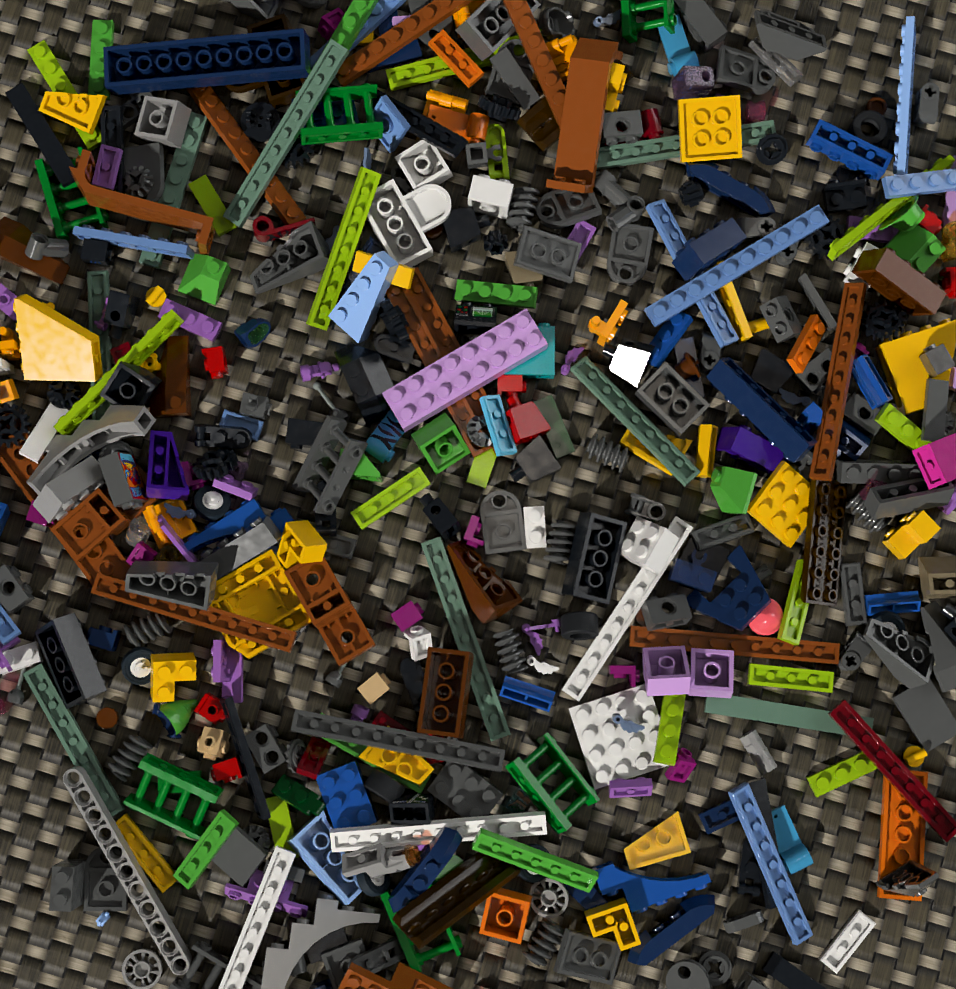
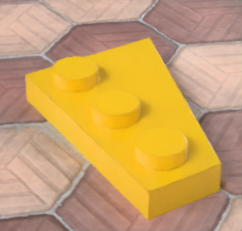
[38,91,107,135]
[619,429,693,476]
[359,726,434,786]
[623,811,691,870]

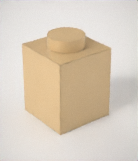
[357,672,391,705]

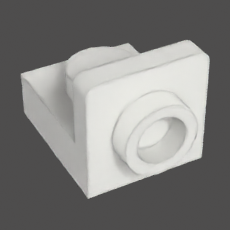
[404,626,432,661]

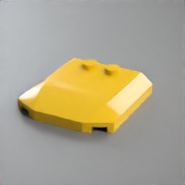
[210,549,312,659]

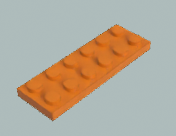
[877,770,928,901]

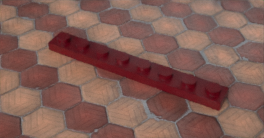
[827,699,956,843]

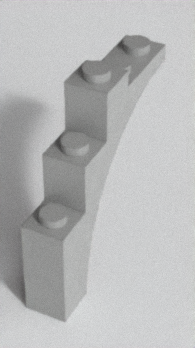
[26,405,156,495]
[261,894,380,989]

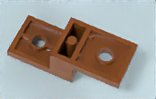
[50,463,159,561]
[284,557,376,666]
[338,962,453,989]

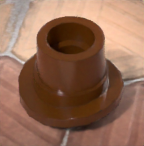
[674,352,701,380]

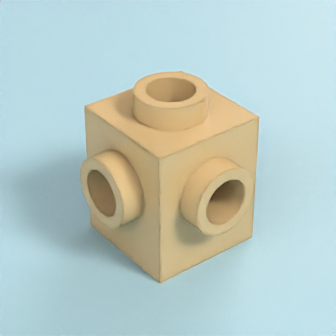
[197,726,230,761]

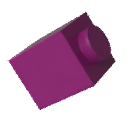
[390,601,424,632]

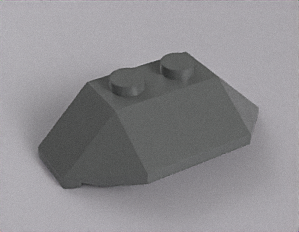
[754,10,827,60]

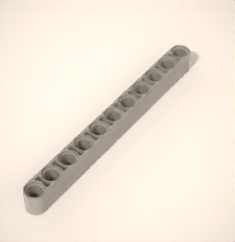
[63,766,192,975]

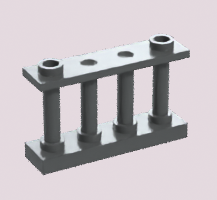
[292,415,368,515]
[168,941,263,989]

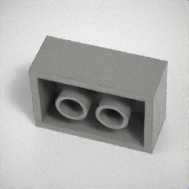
[32,455,105,523]

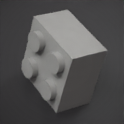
[134,96,192,148]

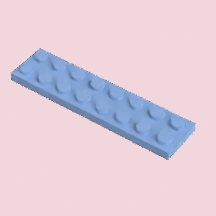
[893,16,916,175]

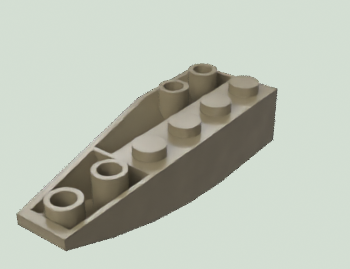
[918,556,956,599]

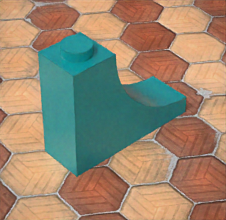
[503,323,555,379]

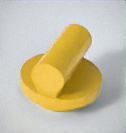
[145,285,167,307]
[903,746,928,767]

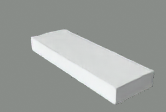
[19,402,69,464]
[818,909,876,974]

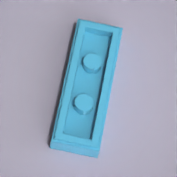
[479,394,517,456]

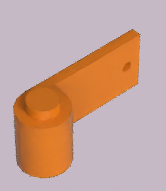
[427,104,490,144]

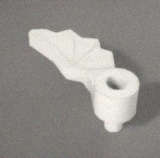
[526,655,559,675]

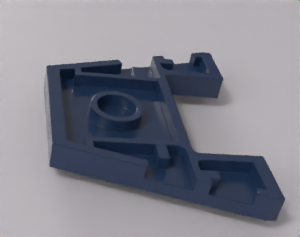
[686,545,772,631]

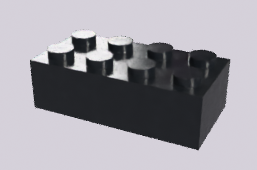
[561,512,627,604]
[35,612,107,709]

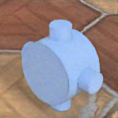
[96,911,111,927]

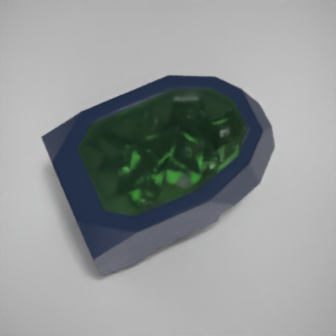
[234,318,271,349]

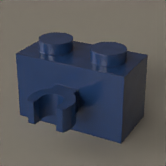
[836,418,872,461]
[668,549,717,593]

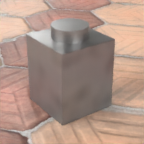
[919,343,955,378]

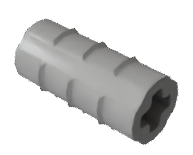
[739,729,777,775]

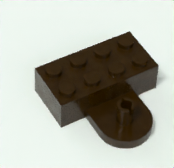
[225,13,306,109]

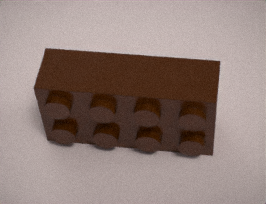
[851,247,947,316]
[417,647,474,739]

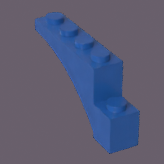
[184,499,295,553]
[592,861,711,914]

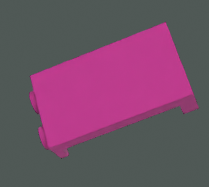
[912,433,956,490]

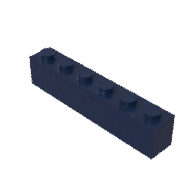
[706,357,817,463]

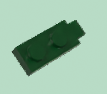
[271,774,326,816]

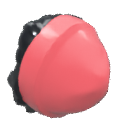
[747,597,783,637]

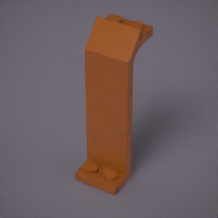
[546,37,623,193]
[69,149,216,255]

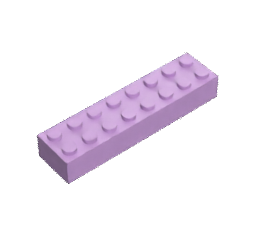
[382,309,548,432]

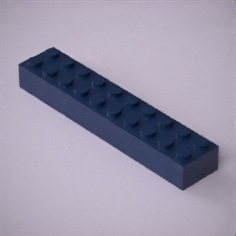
[103,28,311,95]

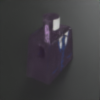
[671,66,723,100]

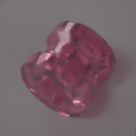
[746,100,766,122]

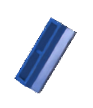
[851,354,893,410]
[796,401,823,434]
[865,591,921,616]
[499,676,555,712]

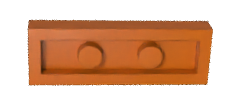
[428,29,484,88]
[786,314,827,374]

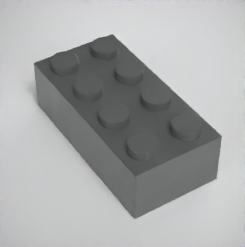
[455,0,541,61]

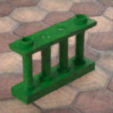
[621,0,677,43]
[295,83,384,145]
[34,147,110,241]
[505,732,600,835]
[123,753,224,840]
[380,879,463,972]

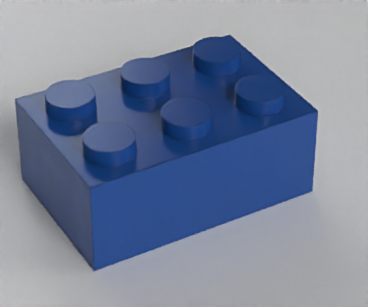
[316,759,379,828]

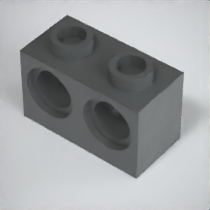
[792,348,832,395]
[245,723,287,774]

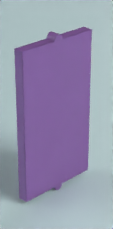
[158,514,198,562]

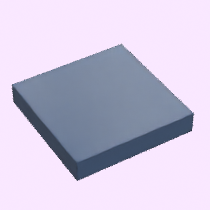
[366,95,411,153]

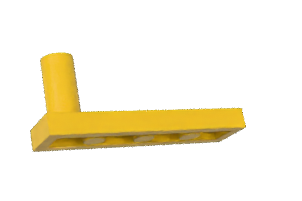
[712,260,769,344]

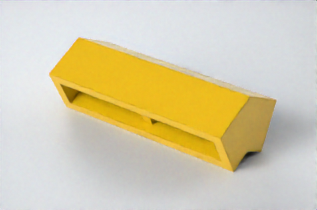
[695,424,718,478]

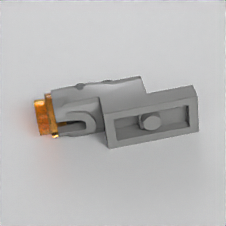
[342,843,421,878]

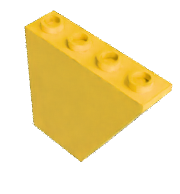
[13,294,103,382]
[875,318,956,416]

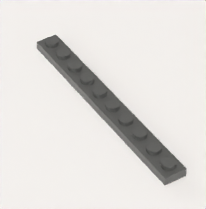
[291,709,505,772]

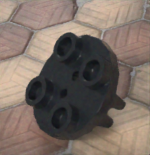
[241,102,281,142]

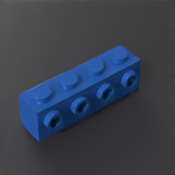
[806,119,893,180]

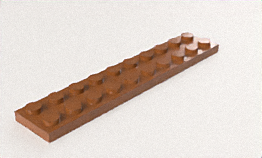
[0,413,131,598]

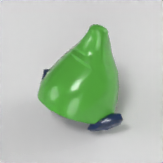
[152,699,199,739]

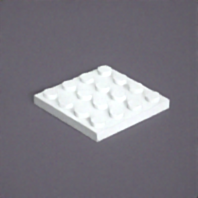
[568,684,670,789]

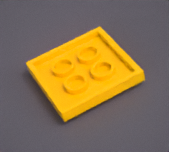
[677,95,742,163]
[747,460,810,548]

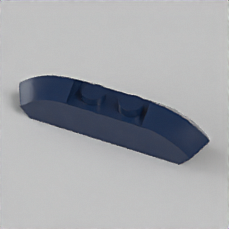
[686,161,776,218]
[388,827,462,913]
[628,894,715,966]

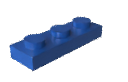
[648,312,693,369]

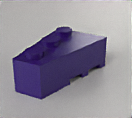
[716,425,788,475]
[145,430,189,501]

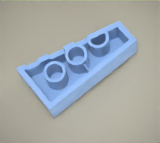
[328,251,399,343]
[287,811,362,905]

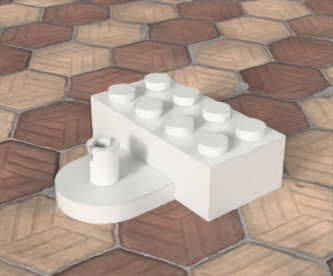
[367,179,452,267]

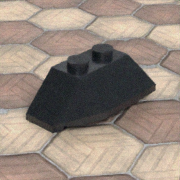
[334,344,394,426]

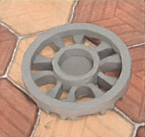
[529,877,569,918]
[122,948,163,989]

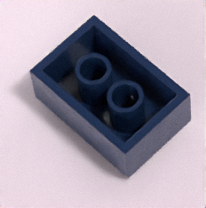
[672,217,747,282]

